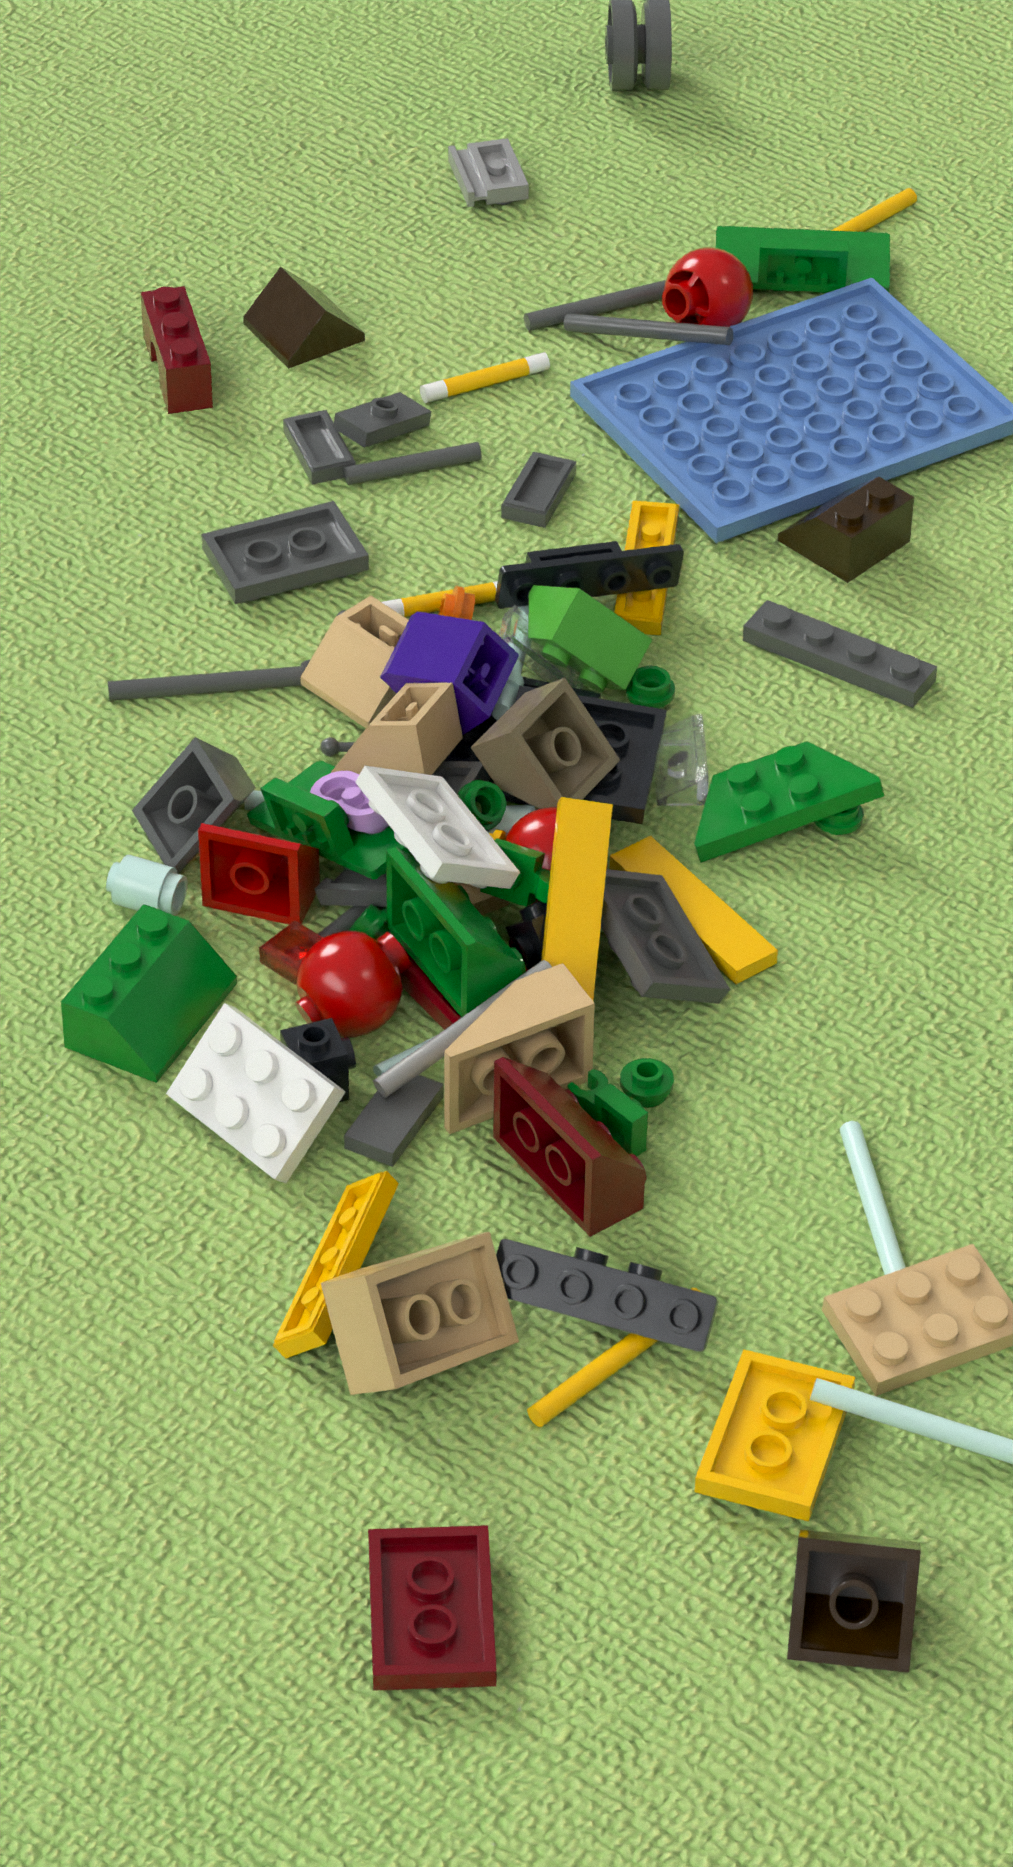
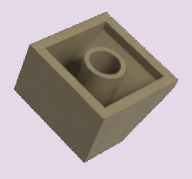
[471,678,620,809]

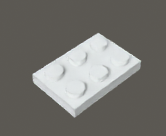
[355,766,520,889]
[166,1003,345,1183]

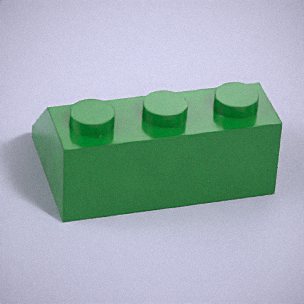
[386,847,526,1018]
[61,904,237,1083]

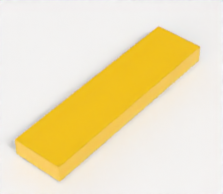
[614,500,679,635]
[541,797,613,1000]
[609,835,778,984]
[273,1171,399,1359]

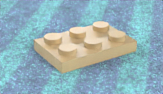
[822,1244,1013,1396]

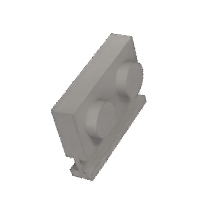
[448,138,529,207]

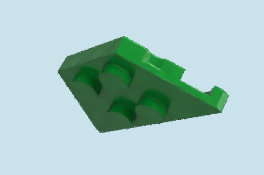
[694,741,885,863]

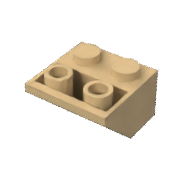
[301,596,409,728]
[331,683,463,775]

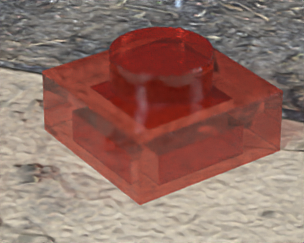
[259,921,323,985]

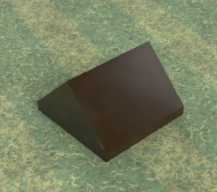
[243,266,365,369]

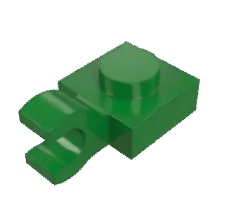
[480,838,551,907]
[567,1069,648,1157]

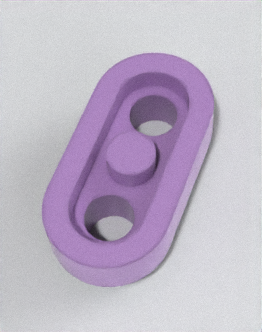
[310,771,389,834]

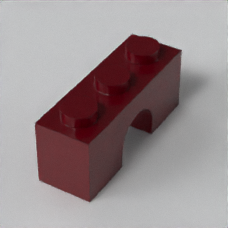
[141,286,213,414]

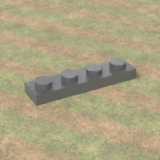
[742,600,937,708]

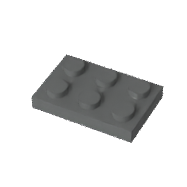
[201,501,369,604]
[601,869,730,1004]

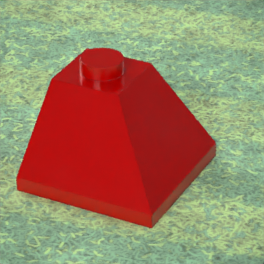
[198,823,320,927]

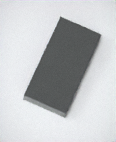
[283,410,356,485]
[501,452,576,528]
[344,1075,444,1167]

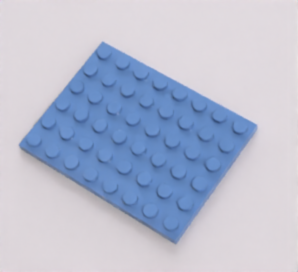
[570,278,1013,543]

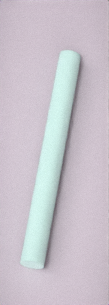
[840,1121,906,1275]
[810,1378,1013,1464]

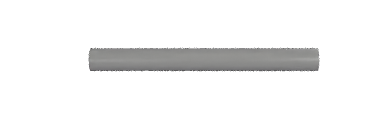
[373,960,552,1098]

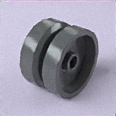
[605,0,672,91]

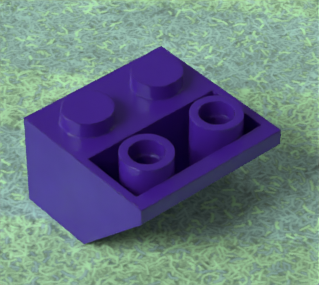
[380,611,519,735]

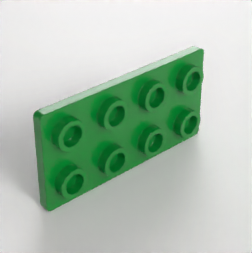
[715,226,890,294]
[247,760,411,879]

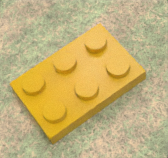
[695,1349,855,1522]

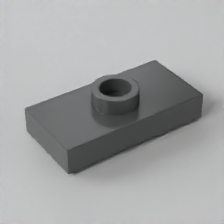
[333,392,432,448]

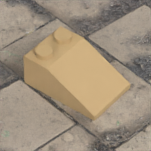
[444,963,595,1134]
[321,1232,519,1395]

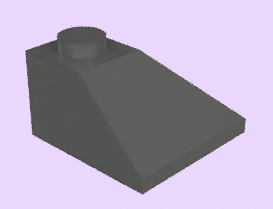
[132,737,256,874]

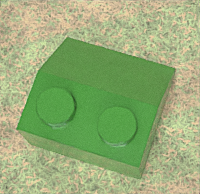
[528,585,653,693]

